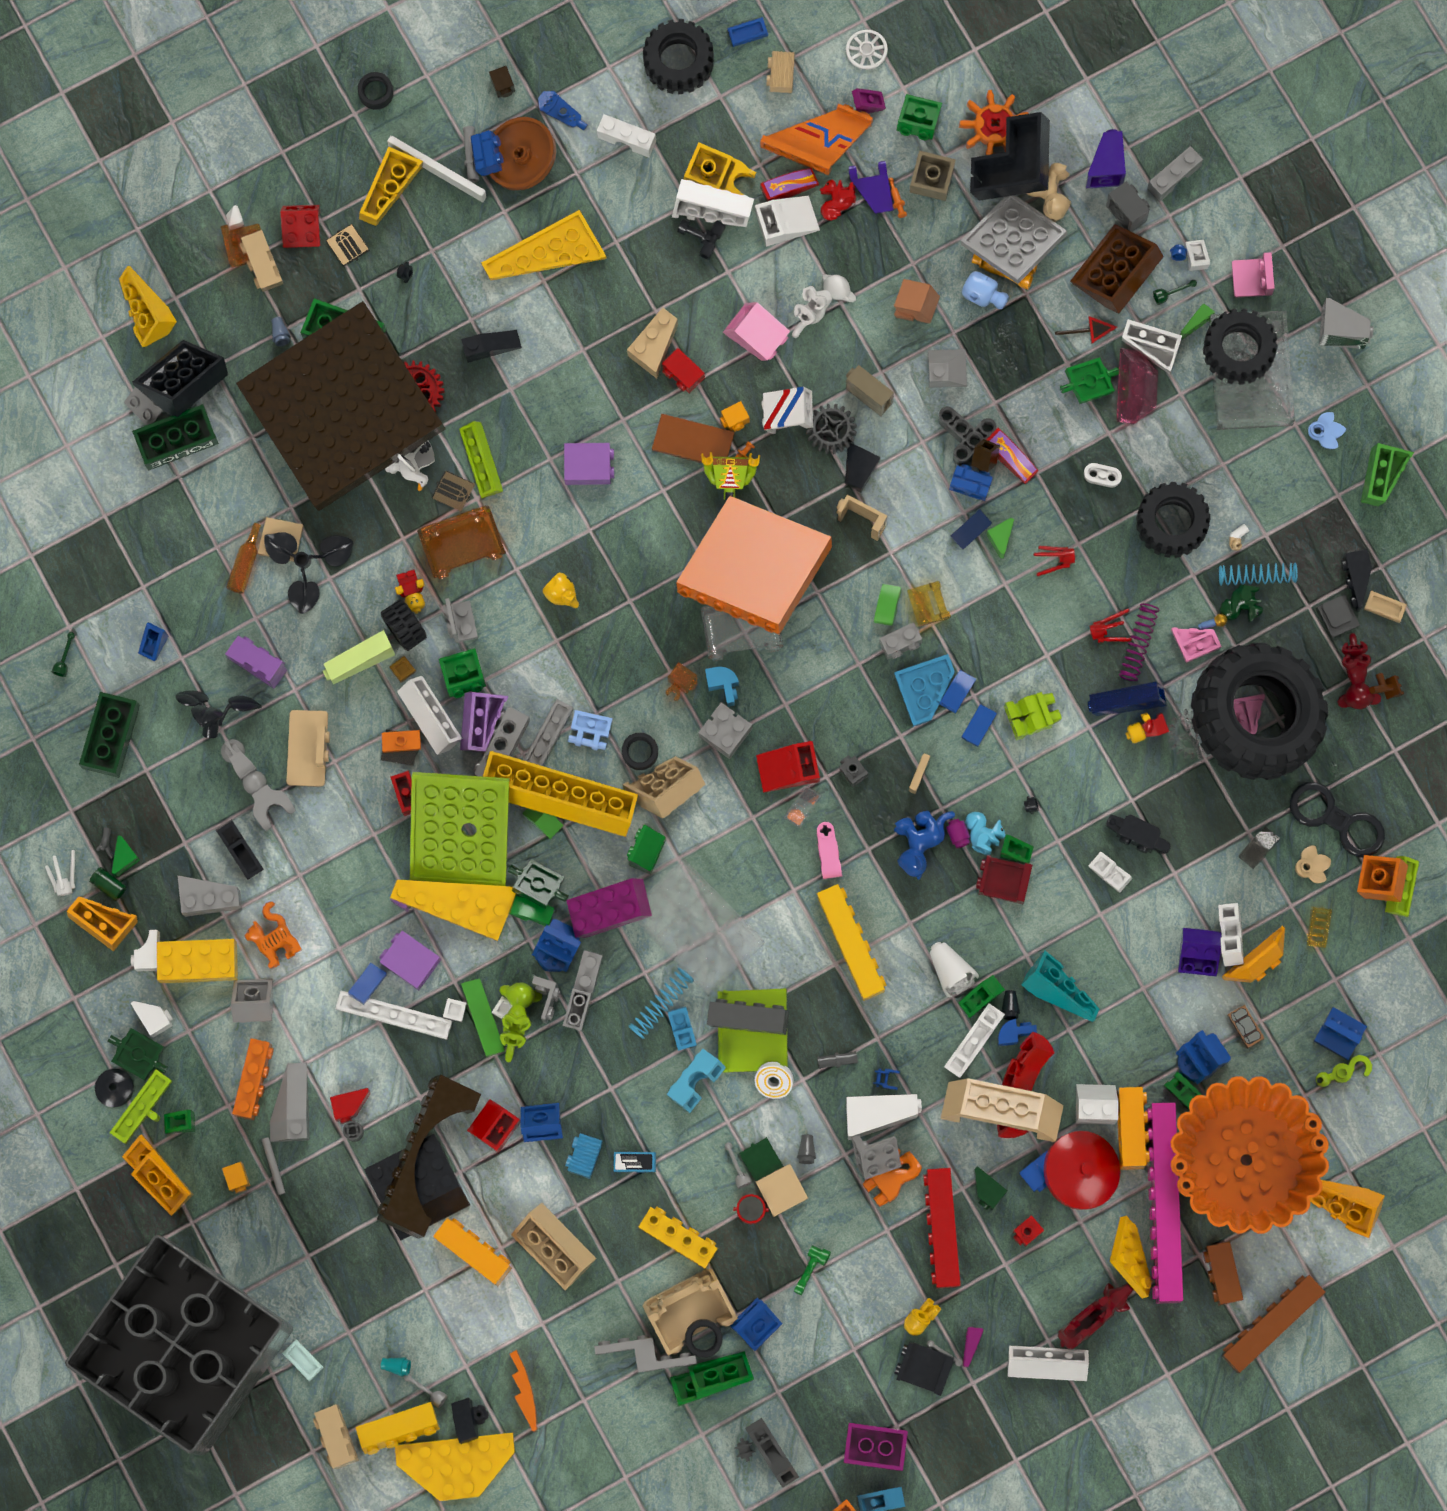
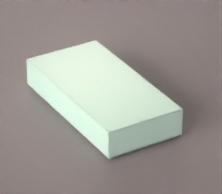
[282,1339,324,1381]

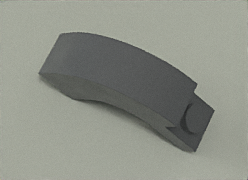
[745,1418,799,1488]

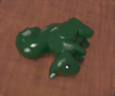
[1220,585,1263,622]

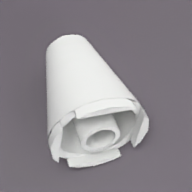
[930,942,979,997]

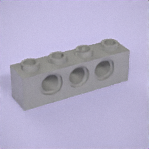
[473,707,530,776]

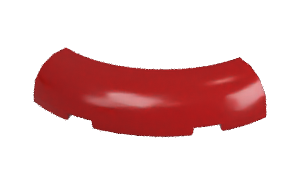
[997,1032,1055,1138]

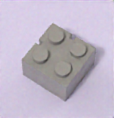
[698,702,752,759]

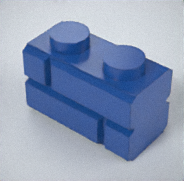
[471,130,504,176]
[949,464,993,501]

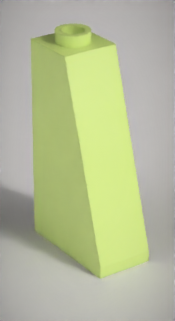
[323,630,395,684]

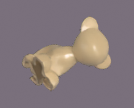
[1026,163,1071,223]

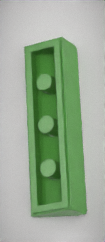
[461,979,505,1058]

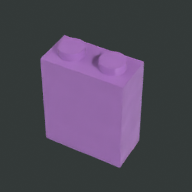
[564,443,614,485]
[380,931,441,991]

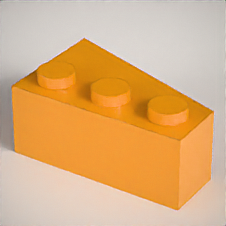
[67,896,138,951]

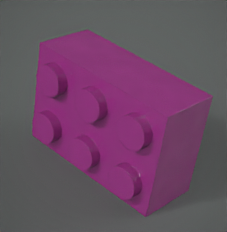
[843,1423,908,1471]

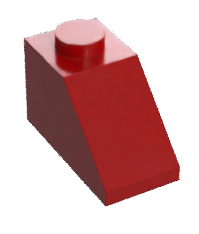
[330,1088,371,1124]

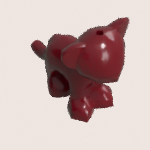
[1337,633,1381,710]

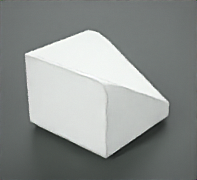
[226,205,245,232]

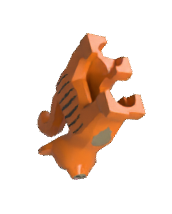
[245,901,302,969]

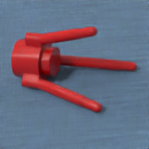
[1033,546,1075,576]
[1089,609,1132,643]

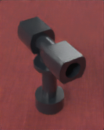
[677,219,726,260]

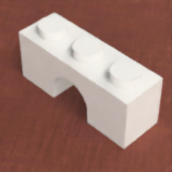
[597,114,656,157]
[1218,903,1244,966]

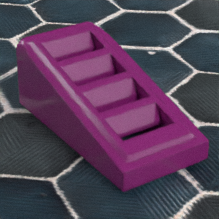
[963,1327,983,1368]

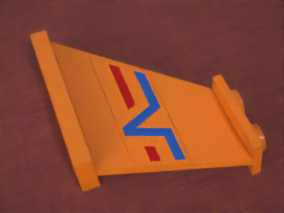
[760,104,873,175]

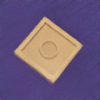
[258,517,304,562]
[756,1164,808,1217]

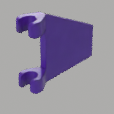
[849,161,894,214]

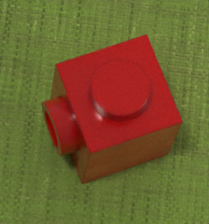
[1013,1215,1044,1247]

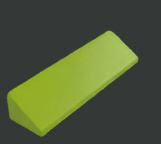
[459,421,503,498]

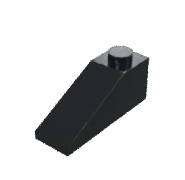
[461,330,522,363]

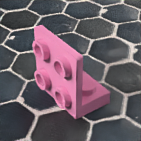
[1232,252,1275,298]

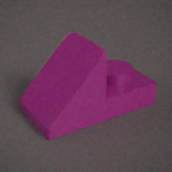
[852,88,886,114]

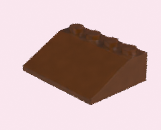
[1070,224,1164,314]

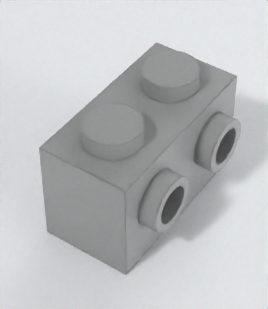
[879,622,922,660]

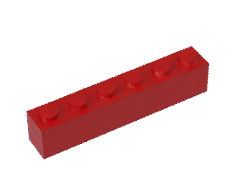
[923,1168,960,1289]

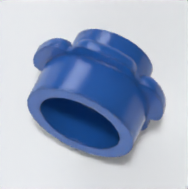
[1170,244,1187,261]

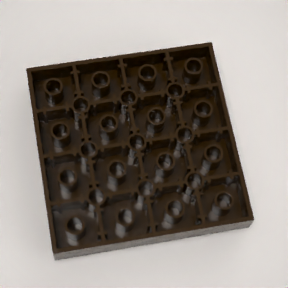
[236,301,446,511]

